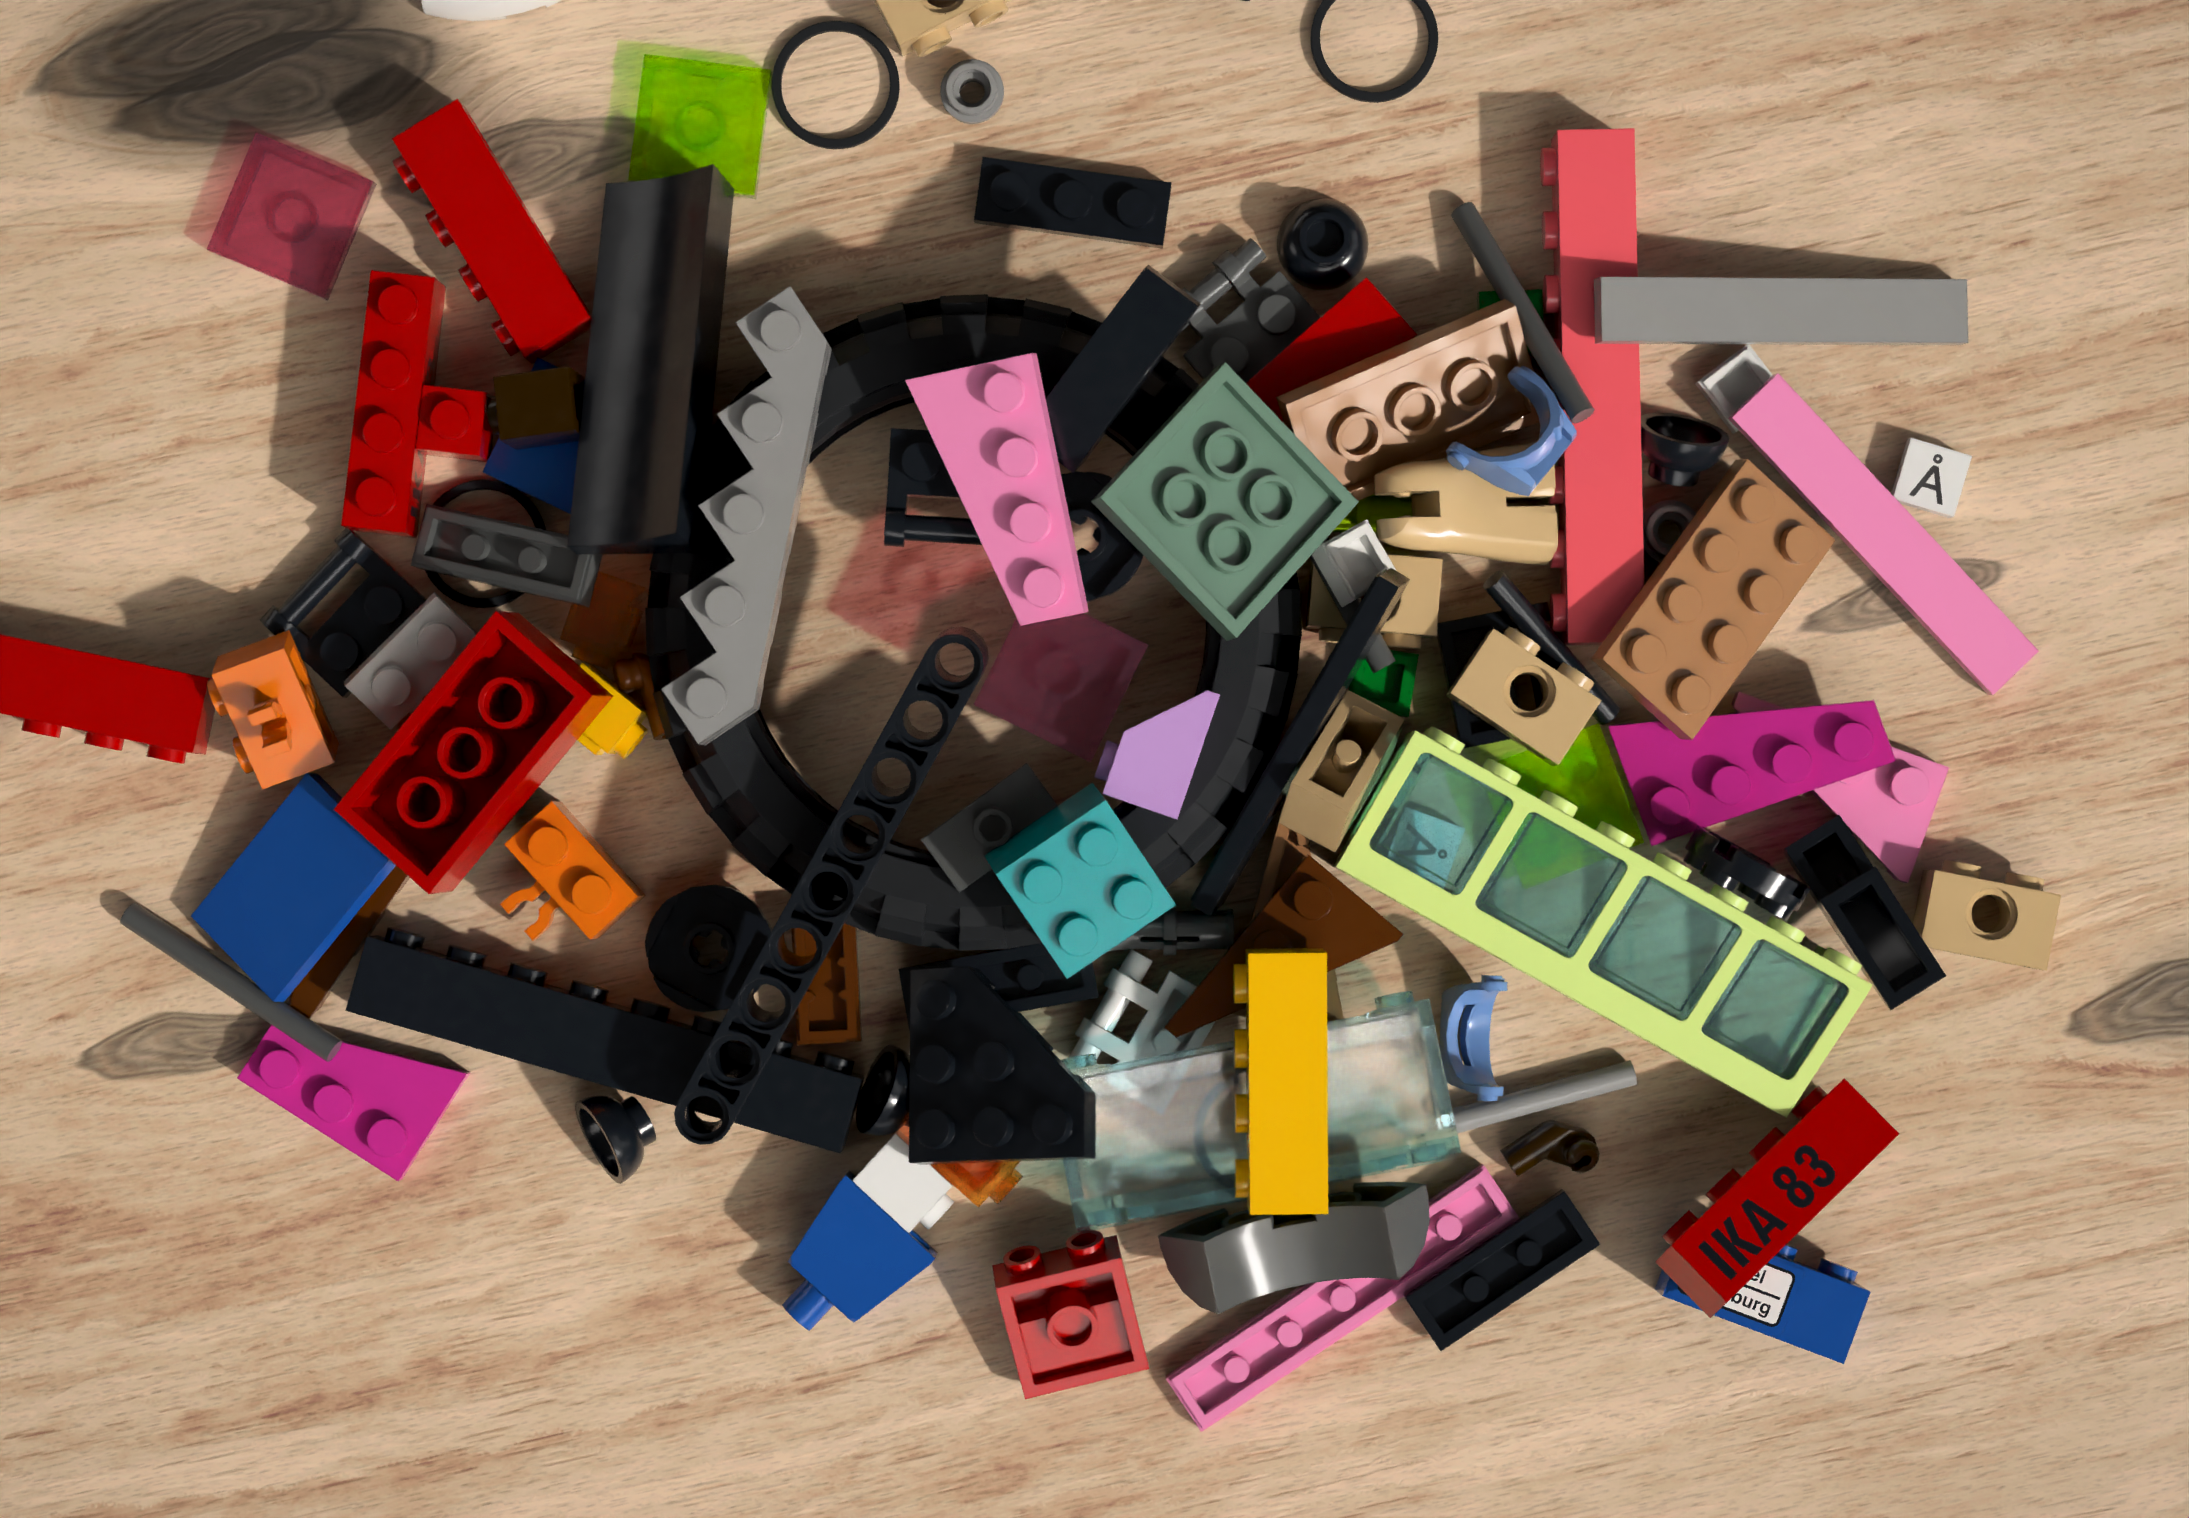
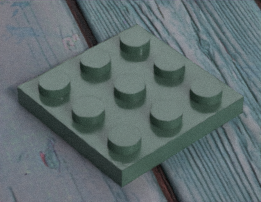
[1091,362,1359,641]

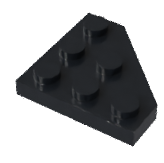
[909,967,1096,1165]

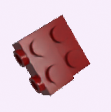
[992,1230,1149,1399]

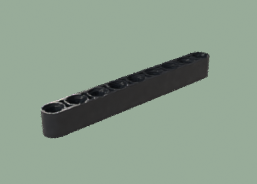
[674,626,989,1145]

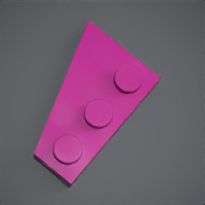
[237,1025,471,1181]

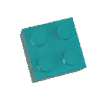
[984,782,1176,979]

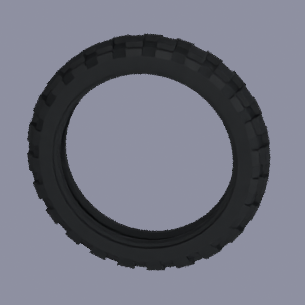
[645,294,1302,951]

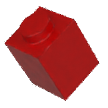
[415,385,493,462]

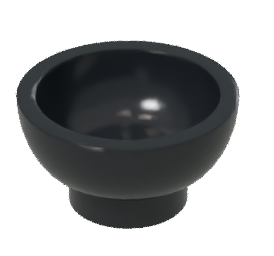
[1277,198,1369,290]
[1641,413,1729,486]
[856,1045,910,1136]
[575,1095,656,1184]

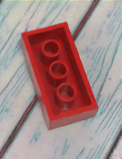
[333,611,613,894]

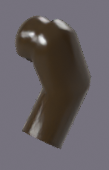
[1500,1120,1600,1177]

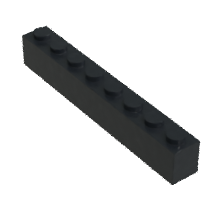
[345,927,865,1153]

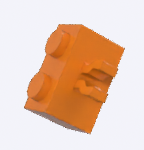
[207,630,339,790]
[500,801,646,941]

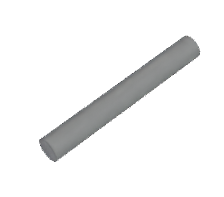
[1446,1060,1637,1135]

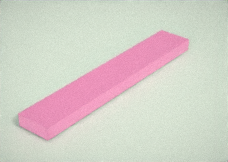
[1728,373,2039,695]
[1165,1164,1520,1432]

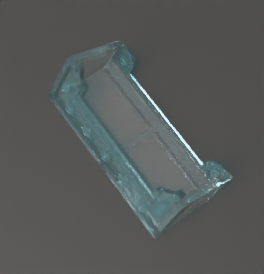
[1061,991,1461,1232]

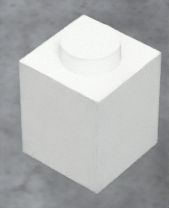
[852,1130,955,1233]

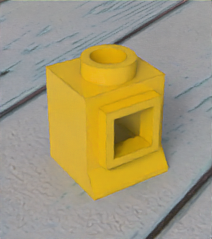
[578,663,648,759]

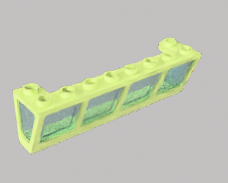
[1333,726,1873,1118]

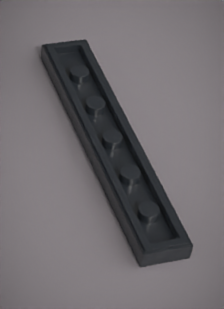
[1190,568,1410,916]

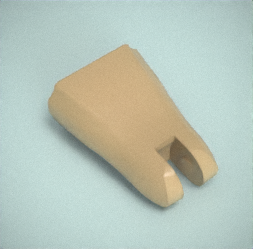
[1374,442,1558,565]

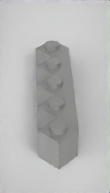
[662,286,832,746]

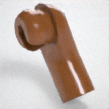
[613,653,666,740]

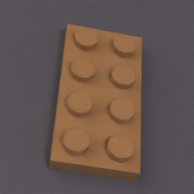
[1276,299,1539,501]
[1591,459,1836,740]

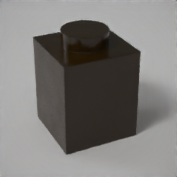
[487,366,585,450]

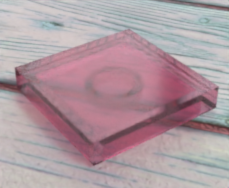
[207,133,377,301]
[974,613,1148,763]

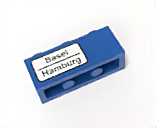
[1654,1213,1871,1364]

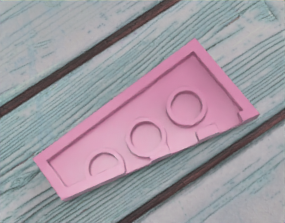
[905,353,1089,626]

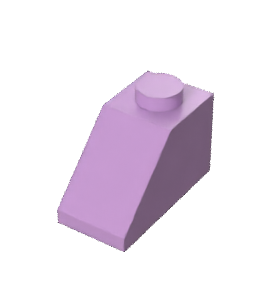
[1094,690,1220,820]

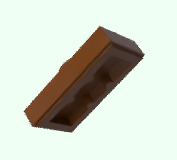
[791,924,862,1045]

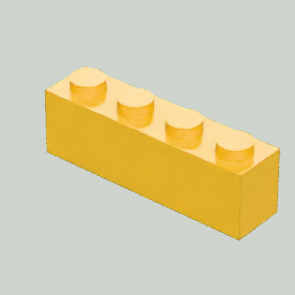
[1233,948,1328,1215]

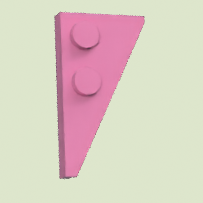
[1731,692,1949,883]

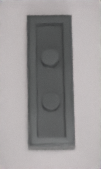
[411,504,603,607]

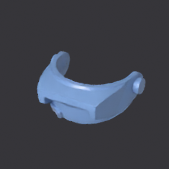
[1446,366,1577,496]
[1439,975,1508,1101]

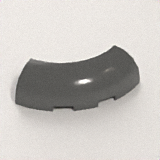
[1158,1182,1430,1314]

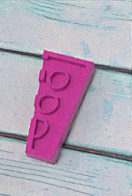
[1608,700,1896,846]

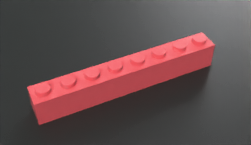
[1540,128,1644,646]

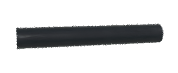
[1483,571,1620,725]

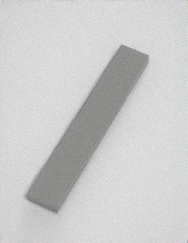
[1594,277,1968,345]

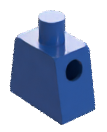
[782,1170,938,1331]

